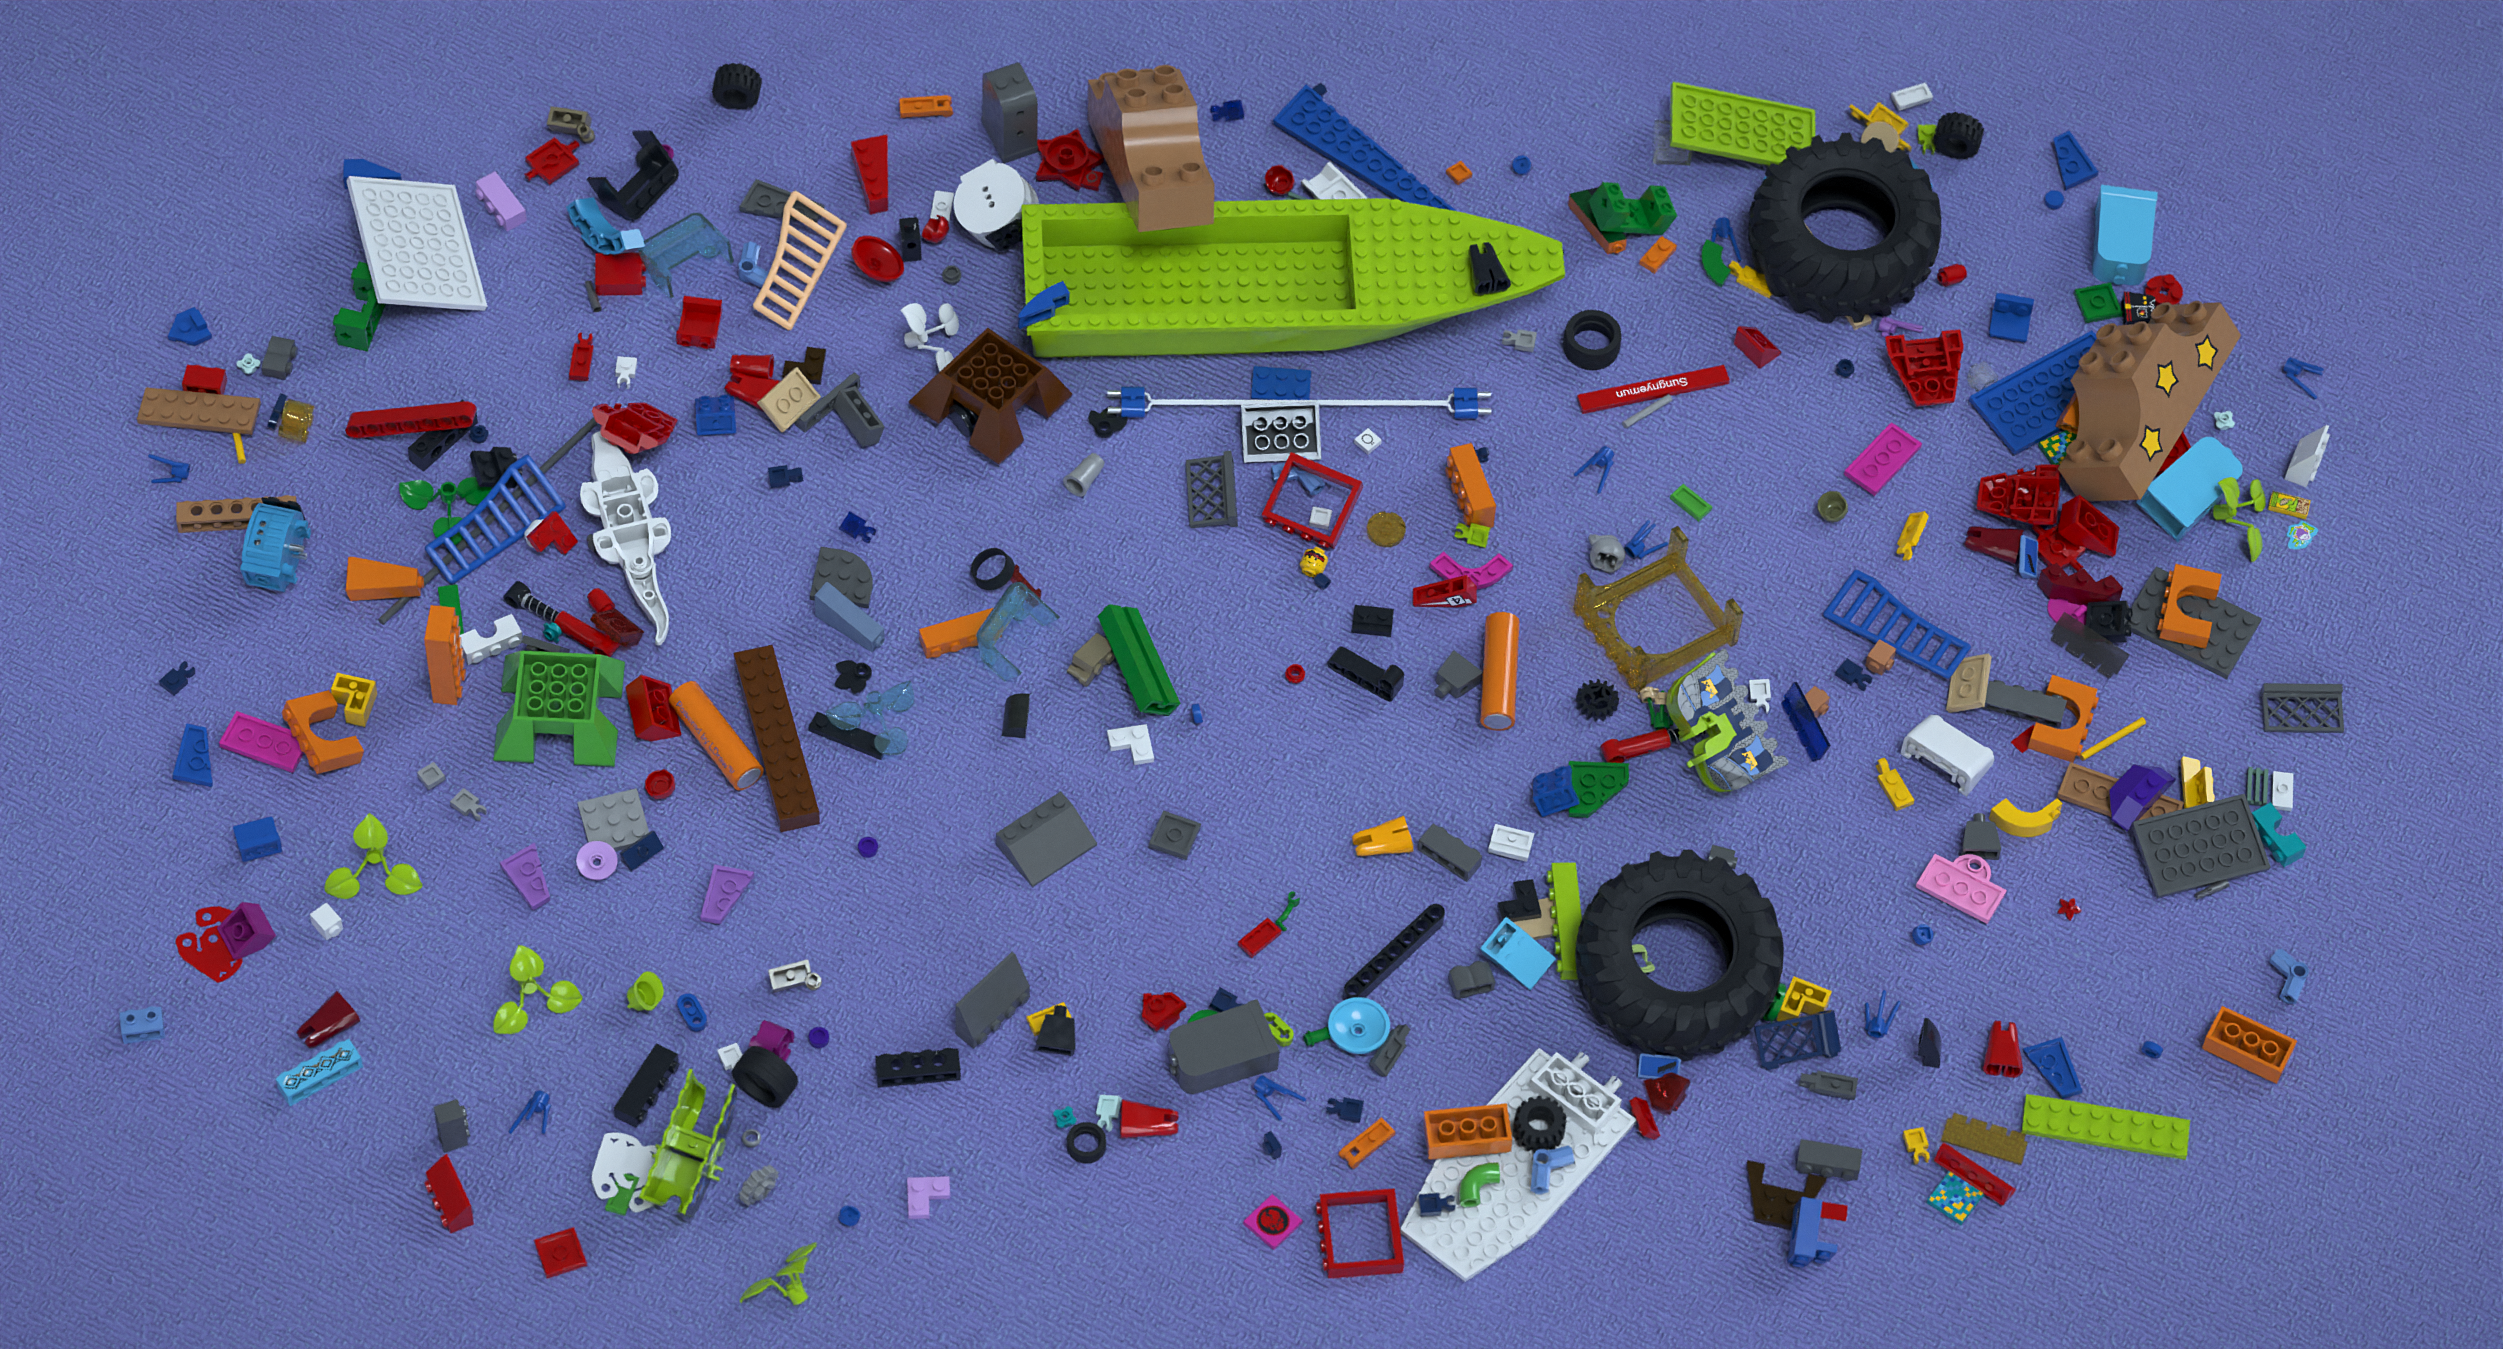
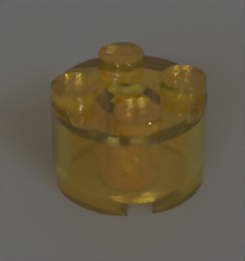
[278,399,315,443]

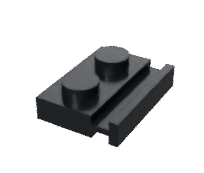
[1352,605,1394,637]

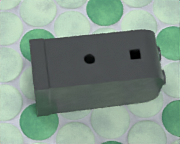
[981,62,1038,164]
[1168,999,1280,1094]

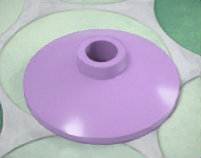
[576,841,617,880]

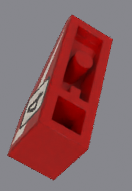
[1413,575,1477,607]

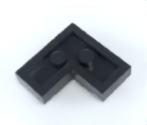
[1497,879,1542,922]

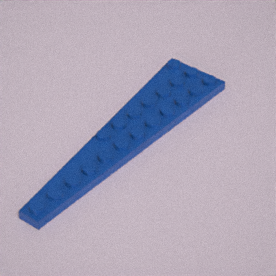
[1273,84,1456,211]

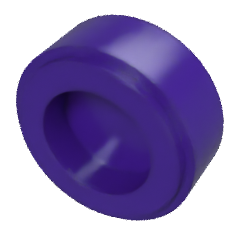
[858,837,878,858]
[809,1027,829,1048]

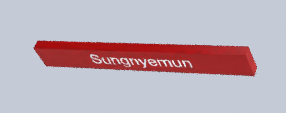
[1577,365,1730,414]

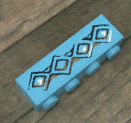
[276,1039,363,1106]

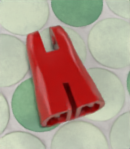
[724,372,780,412]
[1983,1020,2023,1078]
[1120,1099,1179,1138]

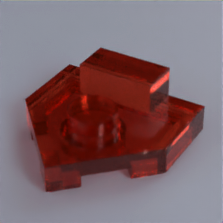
[1644,1072,1690,1115]

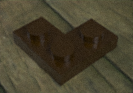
[782,347,826,385]

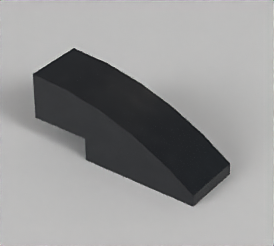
[1918,1018,1942,1068]

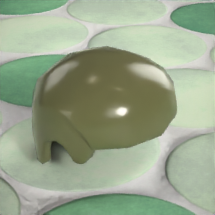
[1817,491,1848,522]

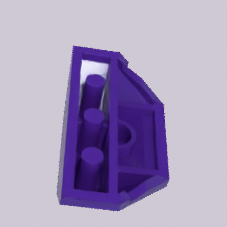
[2109,764,2176,832]

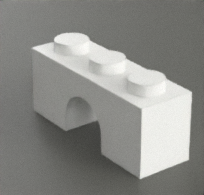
[460,614,523,665]

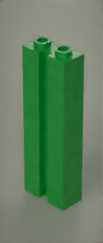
[1097,604,1181,716]

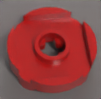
[2144,274,2183,307]

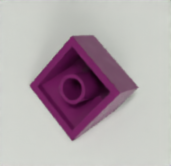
[217,902,276,960]

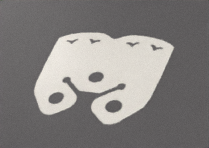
[592,1133,658,1212]

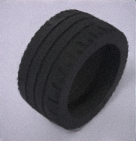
[1563,309,1622,371]
[732,1046,798,1108]

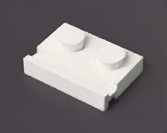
[1488,824,1534,862]

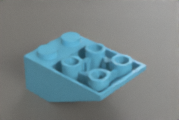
[1480,917,1556,990]

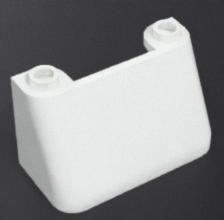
[1900,715,1994,797]

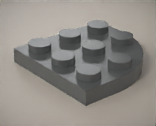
[810,547,873,609]

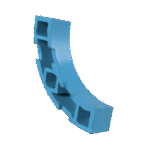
[566,197,645,255]

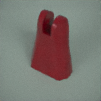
[1964,526,2024,565]
[296,991,360,1049]

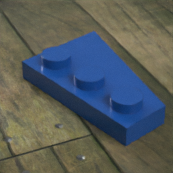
[172,723,213,787]
[2023,1037,2082,1099]

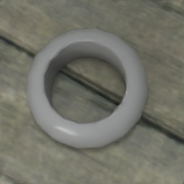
[742,1129,761,1147]

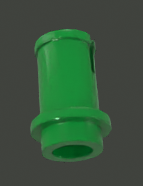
[1303,1026,1331,1047]

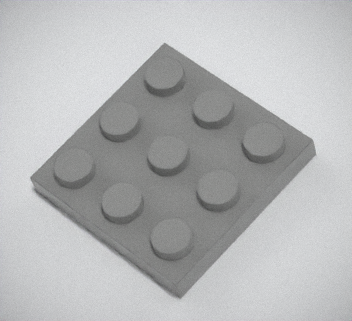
[577,788,649,852]

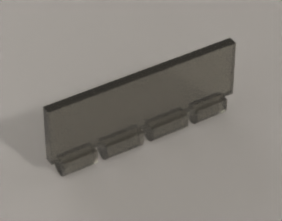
[2051,612,2130,679]

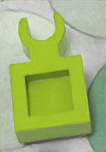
[1917,125,1936,155]
[1454,523,1490,548]

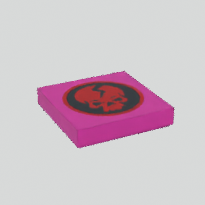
[1243,1194,1303,1250]

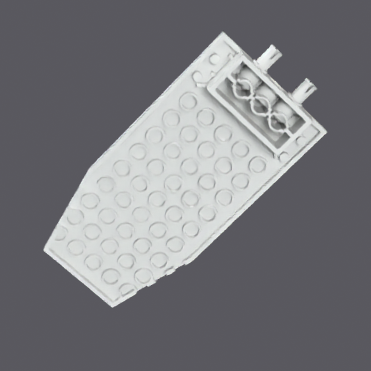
[1400,1048,1637,1282]

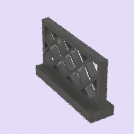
[1186,451,1238,528]
[2260,683,2344,733]

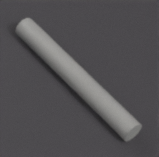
[1622,394,1672,428]

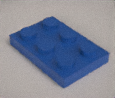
[1251,366,1311,400]

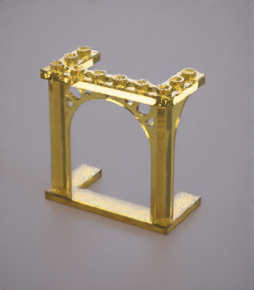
[1573,526,1744,695]

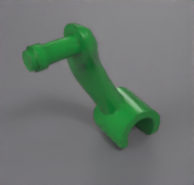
[1276,891,1300,932]

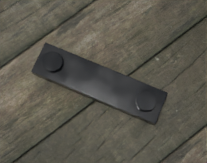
[808,712,890,760]

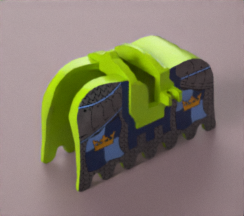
[1666,648,1789,793]
[639,1069,738,1217]

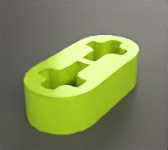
[1264,1012,1294,1047]

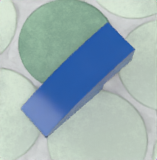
[1018,281,1070,329]

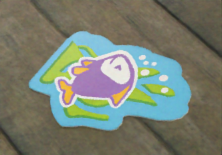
[2286,520,2318,550]

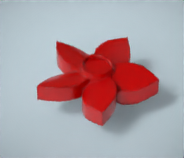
[2057,898,2081,921]

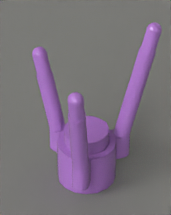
[1878,316,1923,337]

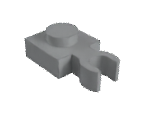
[1502,329,1537,352]
[450,788,487,821]

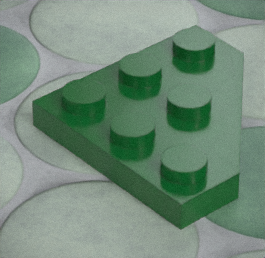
[1568,761,1629,818]

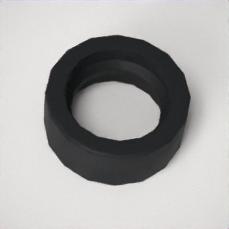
[1067,1122,1106,1164]

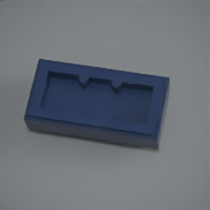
[620,831,664,870]

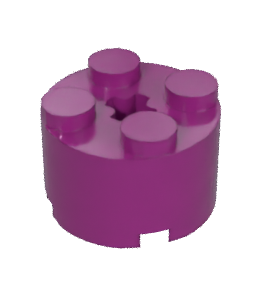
[749,1020,794,1062]

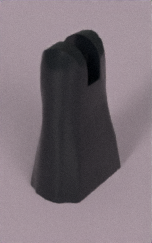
[1469,242,1511,295]

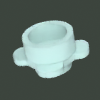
[237,354,260,374]
[2214,411,2235,430]

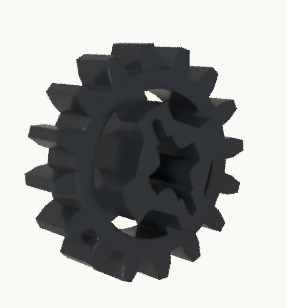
[1576,679,1619,721]

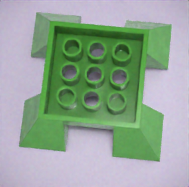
[493,651,625,767]

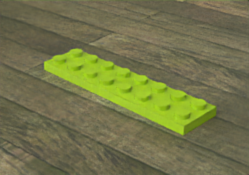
[2021,1094,2190,1160]

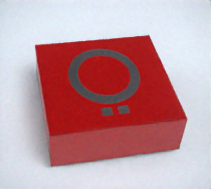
[1081,169,1103,191]

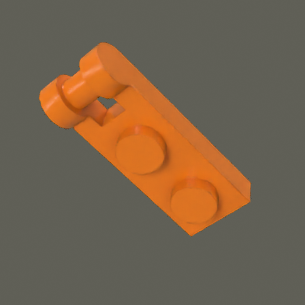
[899,95,953,118]
[1338,1117,1395,1169]

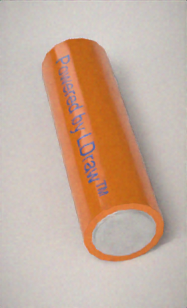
[1480,612,1520,731]
[669,681,764,790]

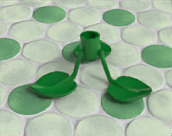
[399,476,492,545]

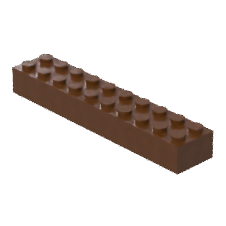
[734,645,820,833]

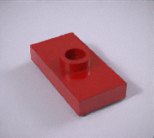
[1238,917,1282,958]

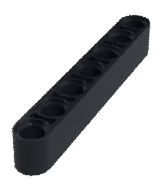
[1343,904,1445,1001]

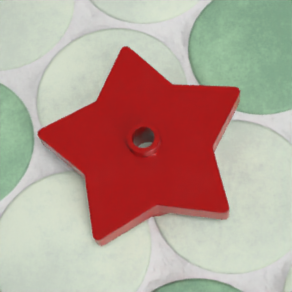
[1036,129,1104,190]

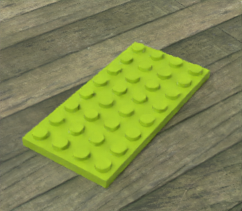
[1670,82,1816,166]

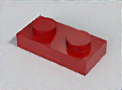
[1629,1097,1661,1140]

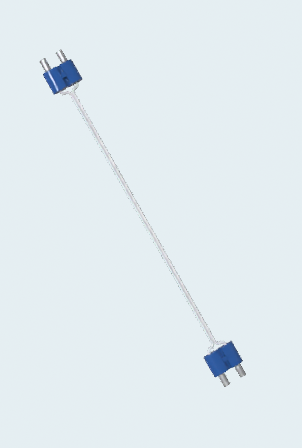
[1108,386,1491,419]

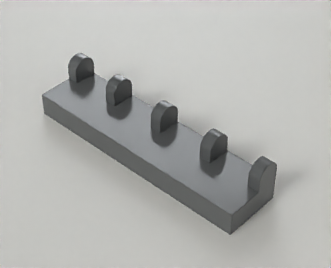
[794,372,860,433]

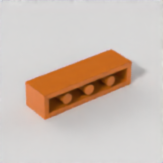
[919,608,1002,659]

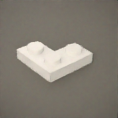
[1107,724,1154,765]

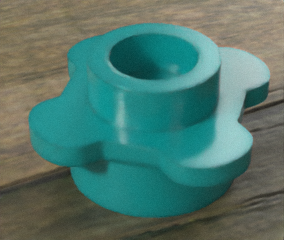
[543,622,562,643]
[1053,1106,1077,1128]

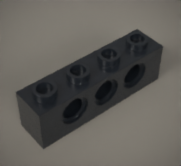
[408,399,478,472]
[875,1048,961,1088]

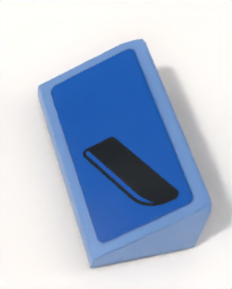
[2019,535,2038,578]
[1638,1053,1681,1082]

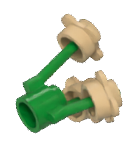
[1638,687,1673,730]

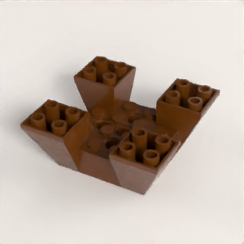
[909,328,1072,465]

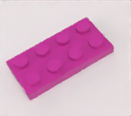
[1844,422,1922,496]
[219,711,304,773]

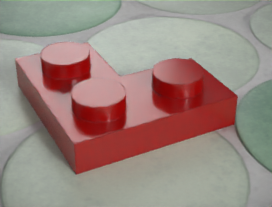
[526,511,578,554]

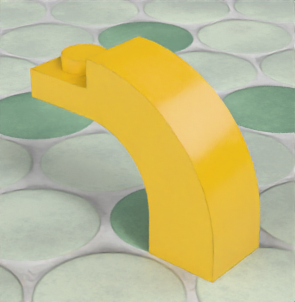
[1989,798,2063,837]

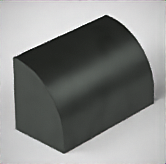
[1002,693,1030,738]

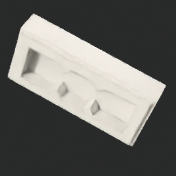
[1891,83,1933,111]
[930,191,954,222]
[2271,771,2293,811]

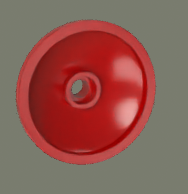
[851,236,904,282]

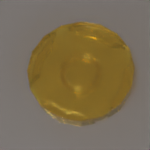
[1367,511,1406,547]

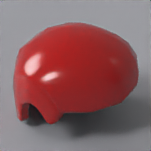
[1265,165,1295,196]
[922,214,949,243]
[645,769,676,799]

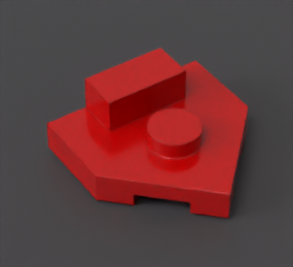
[1142,992,1187,1031]

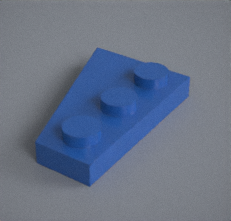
[2053,130,2099,191]

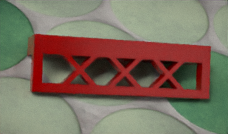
[1934,1143,2016,1206]

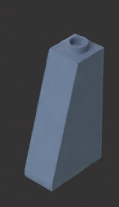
[814,582,885,652]

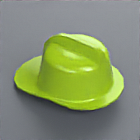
[627,971,664,1011]

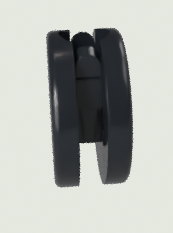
[949,402,979,437]

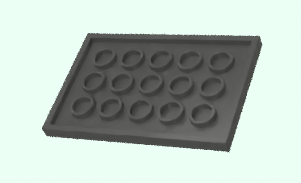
[2128,566,2262,679]
[2131,794,2271,898]

